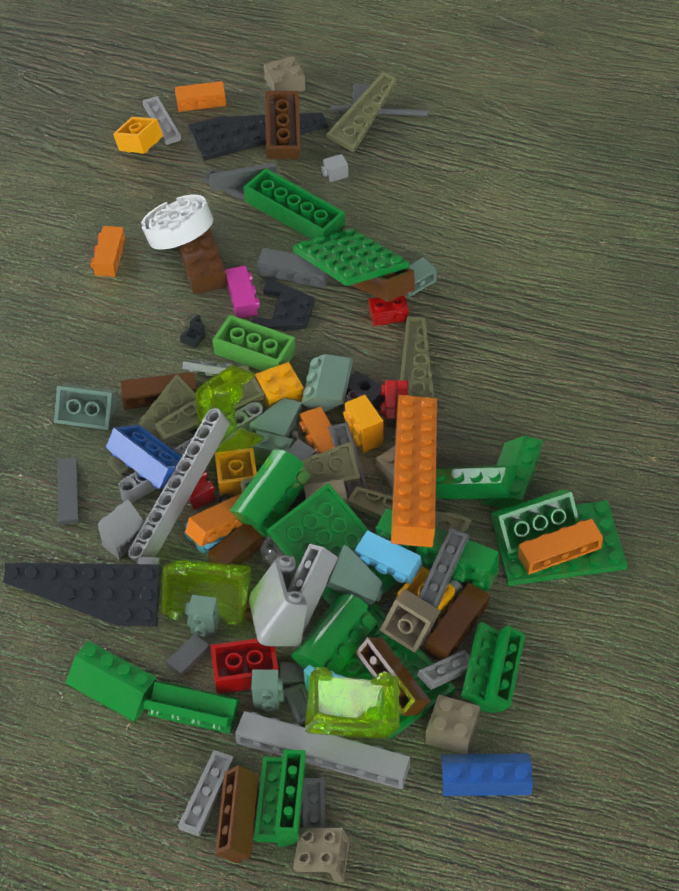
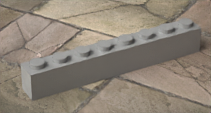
[235,711,410,790]

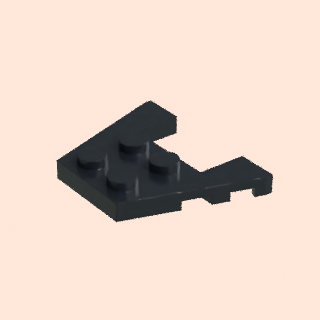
[252,278,315,331]

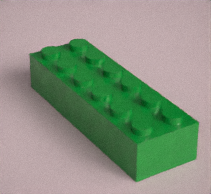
[244,168,345,240]
[376,508,499,592]

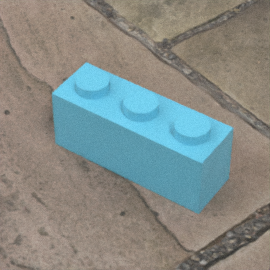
[355,530,422,585]

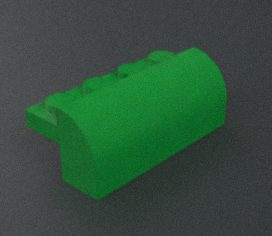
[230,449,311,538]
[291,594,378,676]
[461,622,526,713]
[144,681,241,734]
[254,749,307,847]

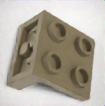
[293,828,350,882]

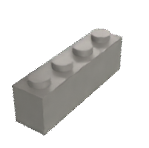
[287,544,338,632]

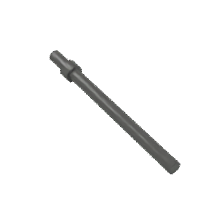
[331,104,428,117]

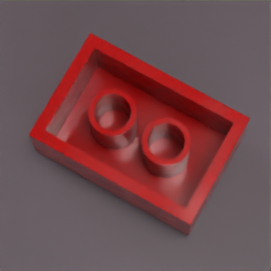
[210,639,278,694]

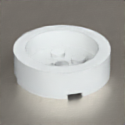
[141,195,213,249]

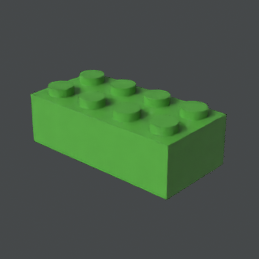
[213,315,296,371]

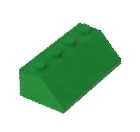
[483,436,543,509]
[436,465,517,499]
[491,489,580,554]
[66,640,157,723]

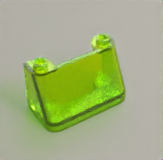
[161,560,251,625]
[305,667,400,739]

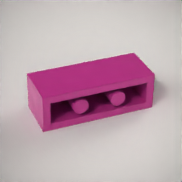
[225,265,260,319]

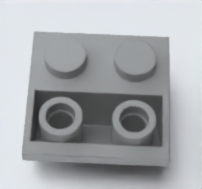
[98,499,144,559]

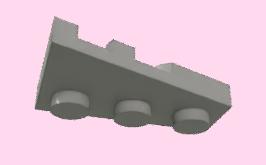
[182,360,249,379]

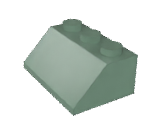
[301,354,353,412]
[54,384,118,430]

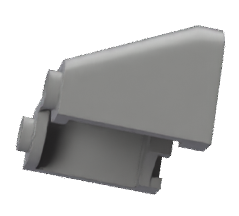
[249,555,307,646]

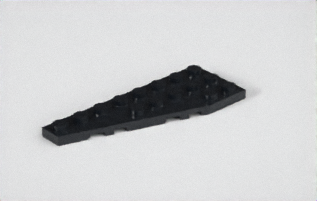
[188,113,328,161]
[3,563,161,627]

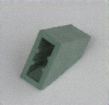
[249,398,302,438]
[326,545,383,606]

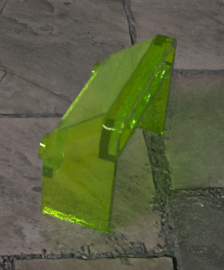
[195,365,264,455]

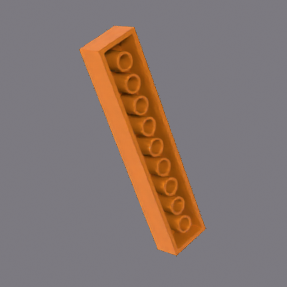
[391,395,437,547]

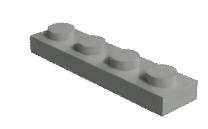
[142,96,181,145]
[178,750,234,836]

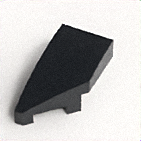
[180,314,205,348]

